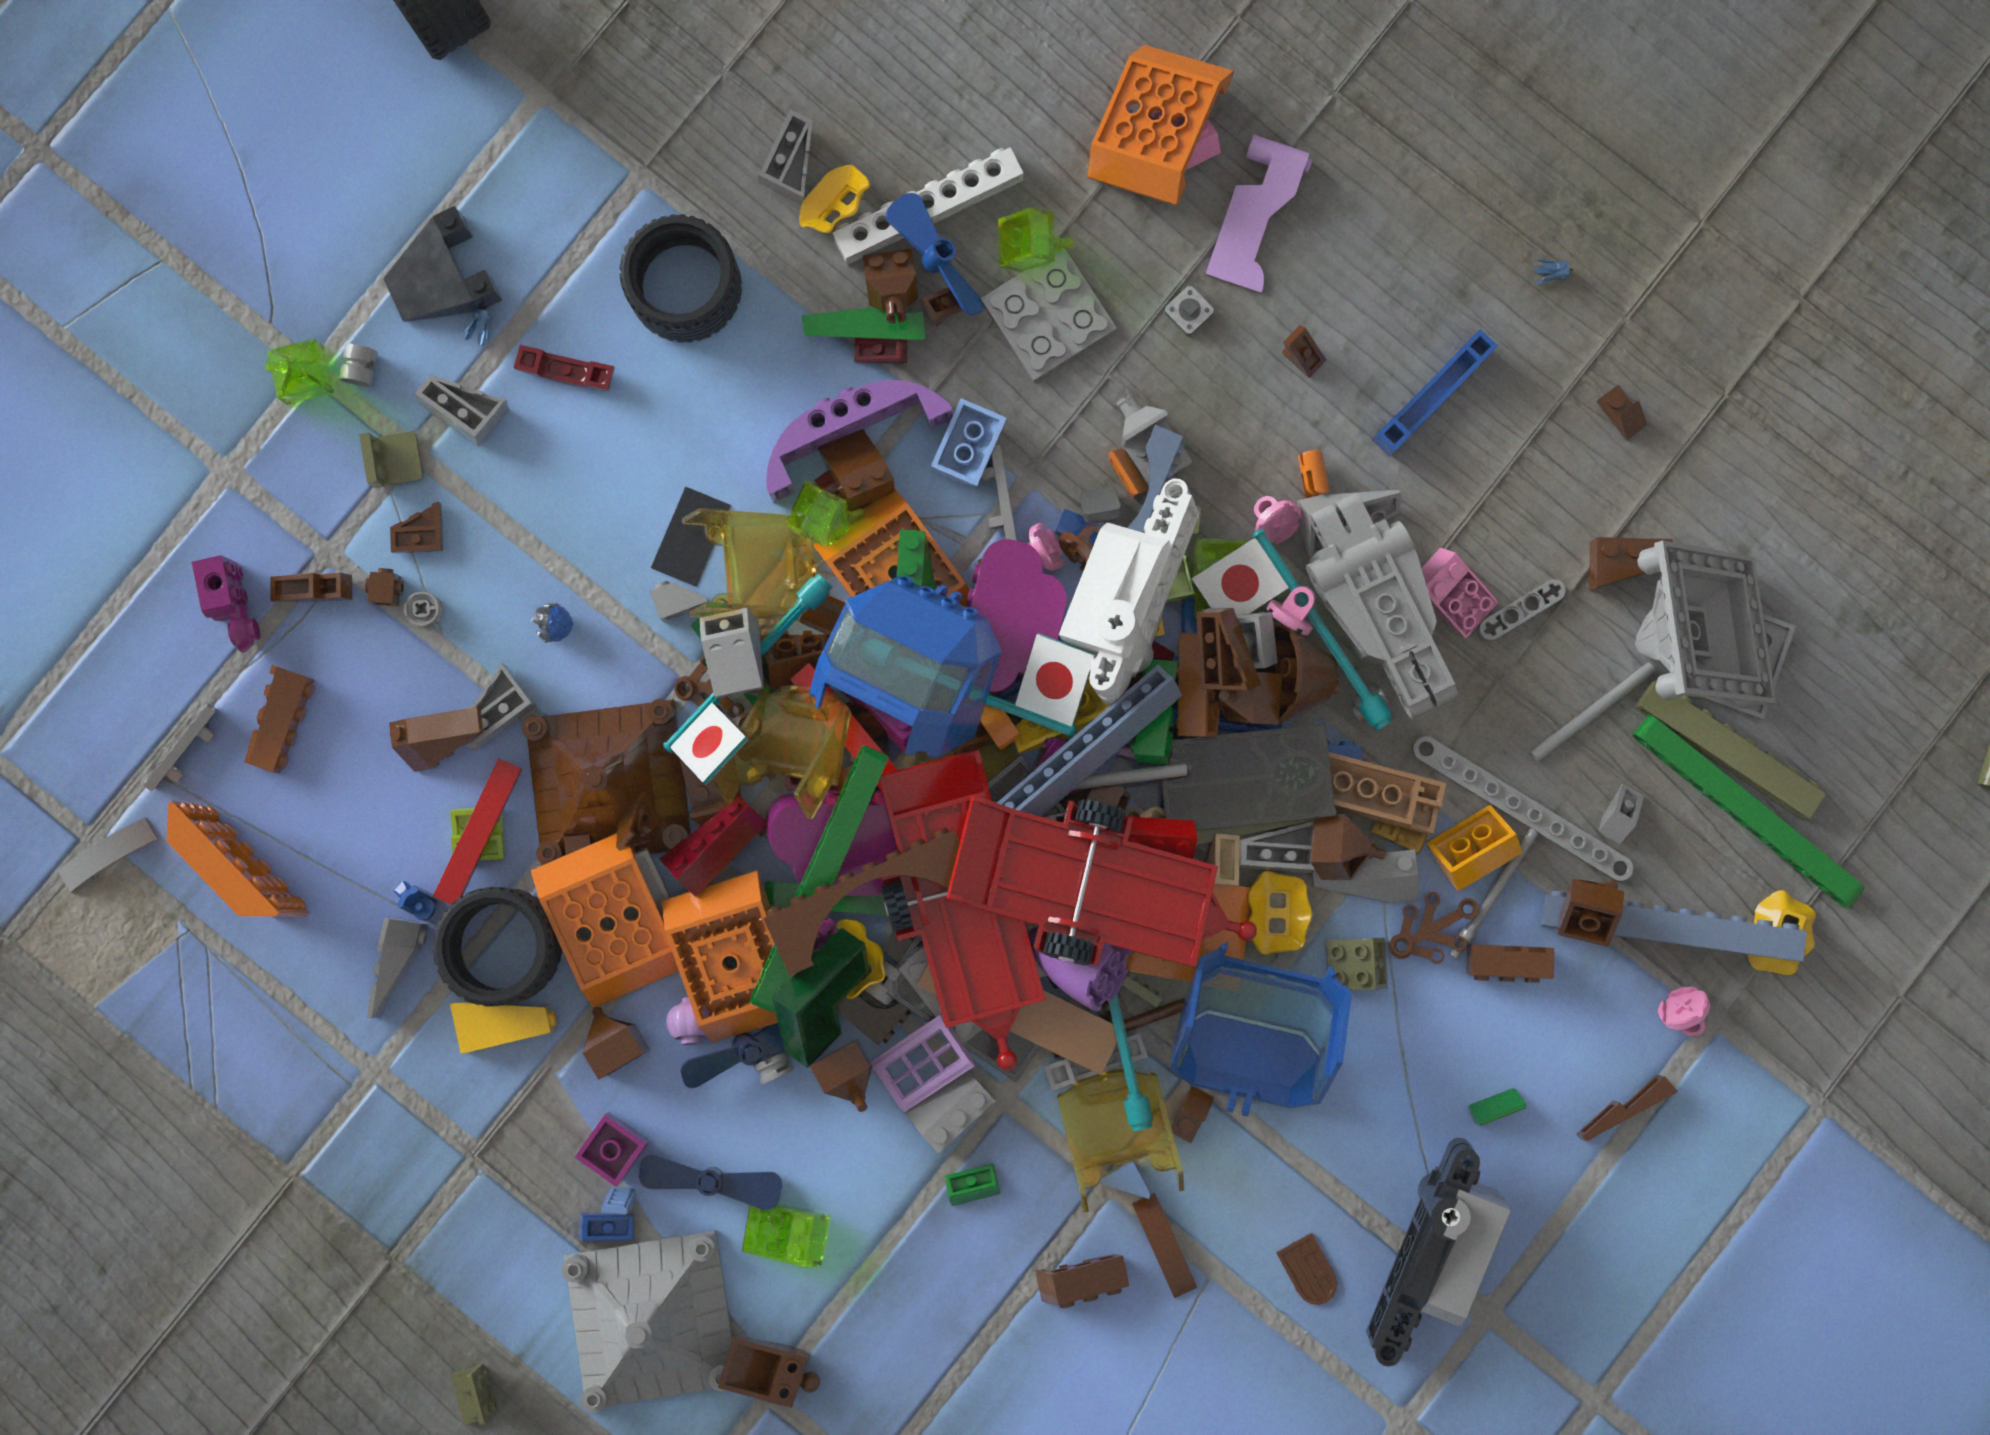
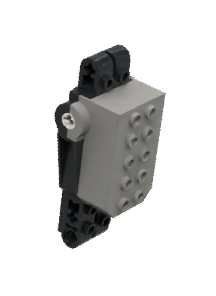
[1366,1138,1511,1367]

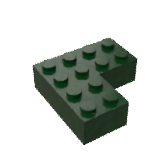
[772,928,870,1068]

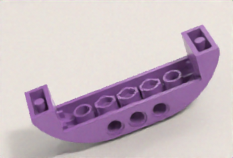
[766,380,953,503]

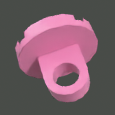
[1254,496,1302,544]
[1027,523,1065,572]
[1266,586,1316,636]
[1658,987,1711,1036]

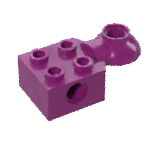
[191,555,261,653]

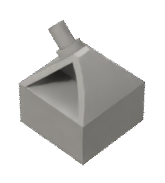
[1236,611,1278,668]

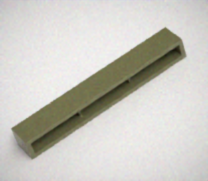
[1633,681,1826,820]

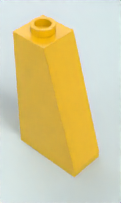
[450,1002,557,1054]

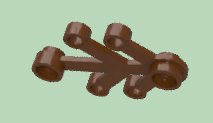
[674,655,766,718]
[1389,892,1479,964]

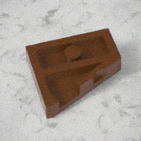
[390,502,443,553]

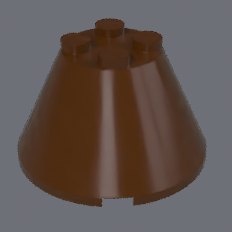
[1255,623,1340,725]

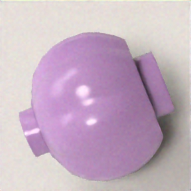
[666,997,711,1045]

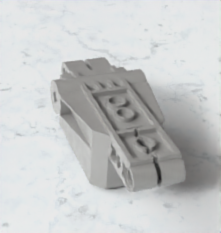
[1306,493,1458,719]

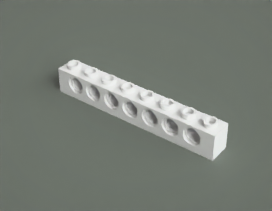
[833,147,1024,265]

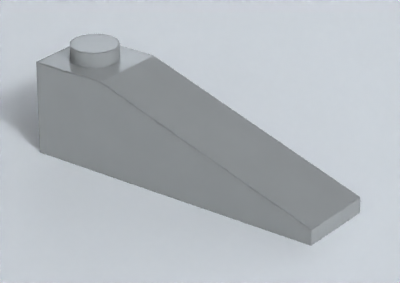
[1298,490,1401,557]
[1312,849,1418,903]

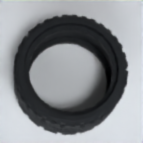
[393,0,491,60]
[619,214,742,343]
[432,887,562,1007]

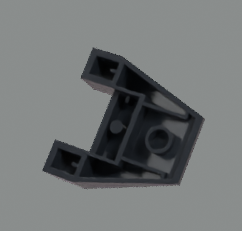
[383,206,502,322]

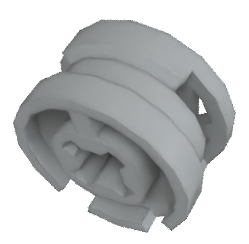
[404,591,443,628]
[753,1051,794,1084]

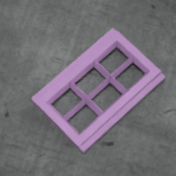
[870,1014,976,1112]

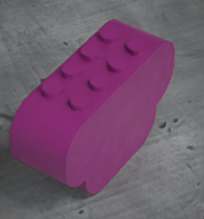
[957,539,1067,696]
[765,790,898,896]

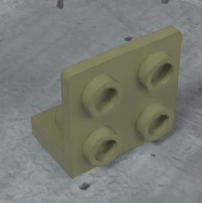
[359,431,424,488]
[1326,938,1388,990]
[1122,971,1173,1008]
[451,1364,498,1426]

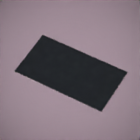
[651,486,731,587]

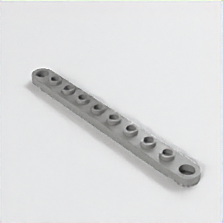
[1412,736,1633,881]

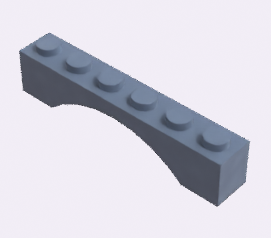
[1127,425,1185,533]

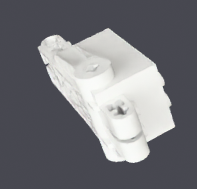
[1059,479,1200,706]

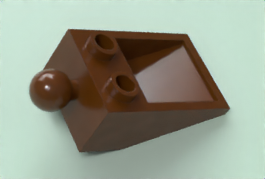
[718,1336,820,1408]

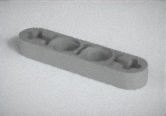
[1477,579,1565,641]

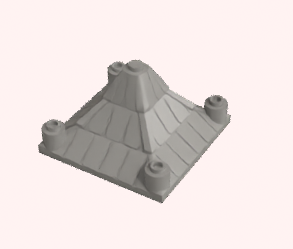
[1635,541,1776,709]
[562,1230,733,1413]

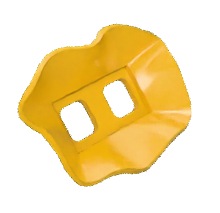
[799,165,870,233]
[1247,870,1313,955]
[1747,890,1816,975]
[836,919,885,999]

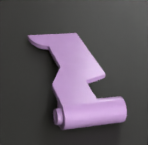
[1205,134,1313,293]

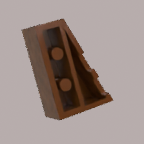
[1196,608,1261,690]

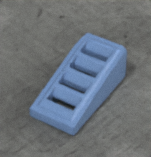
[601,1187,636,1215]

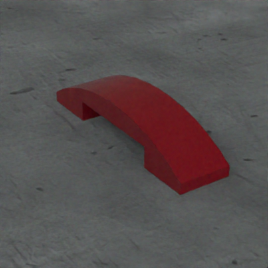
[514,345,615,391]

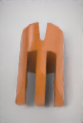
[1298,450,1329,498]

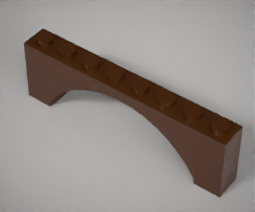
[763,827,960,976]

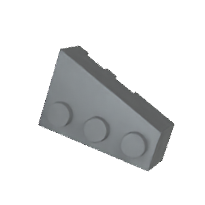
[757,109,813,204]
[415,375,509,447]
[467,663,537,751]
[1239,821,1315,873]

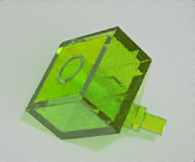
[998,207,1073,272]
[265,339,335,405]
[784,480,865,547]

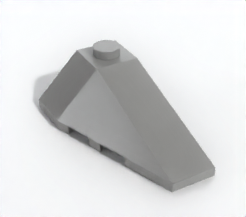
[367,917,428,1018]

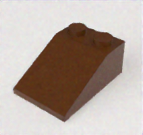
[818,429,895,511]

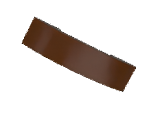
[1132,1193,1197,1298]

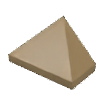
[1206,833,1240,886]

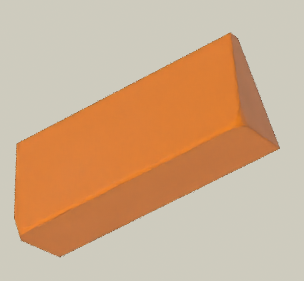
[1108,448,1148,499]

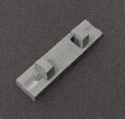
[981,445,1017,541]
[143,702,216,791]

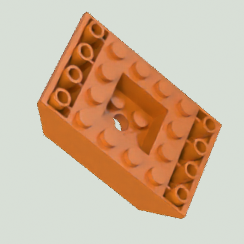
[813,489,970,662]
[167,801,309,916]
[662,870,778,1043]

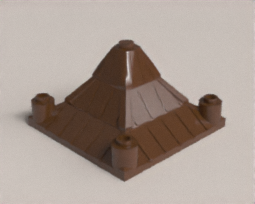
[522,699,691,866]

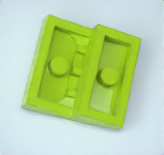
[450,807,505,861]

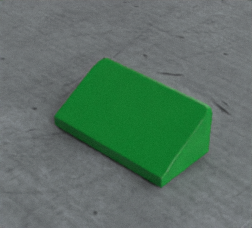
[1469,1088,1527,1126]
[944,1164,1001,1206]

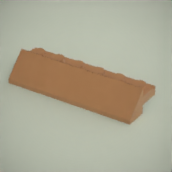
[1285,744,1447,835]

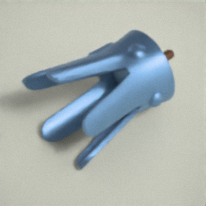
[1534,258,1573,285]
[464,308,493,346]

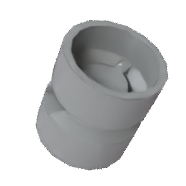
[339,344,378,387]
[864,959,907,1006]

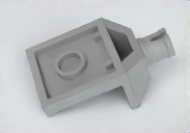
[1116,393,1193,488]

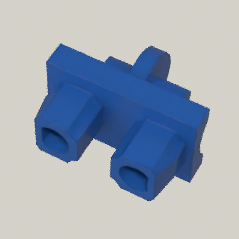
[394,881,438,921]

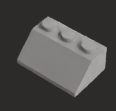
[905,1070,996,1153]

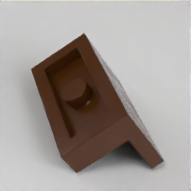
[799,595,856,641]

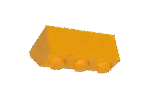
[1426,805,1523,891]

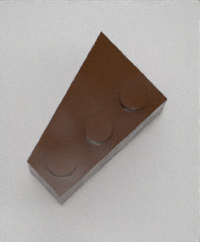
[1589,537,1673,591]
[1466,944,1554,983]
[1035,1254,1129,1308]

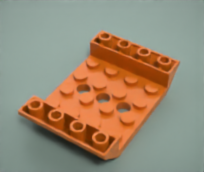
[1087,45,1234,206]
[531,833,679,1008]

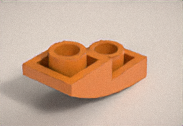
[980,704,1021,750]

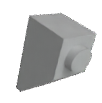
[650,581,710,622]
[1598,783,1644,844]

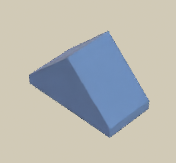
[1099,1159,1150,1199]

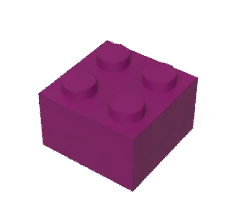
[575,1112,650,1187]

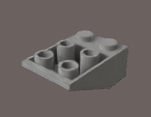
[700,608,764,698]

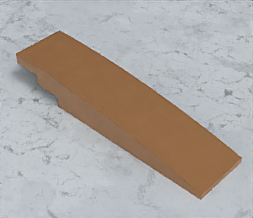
[917,962,1117,1075]

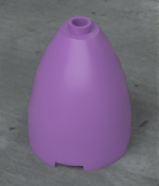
[1028,926,1133,1011]

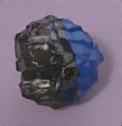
[532,603,574,643]

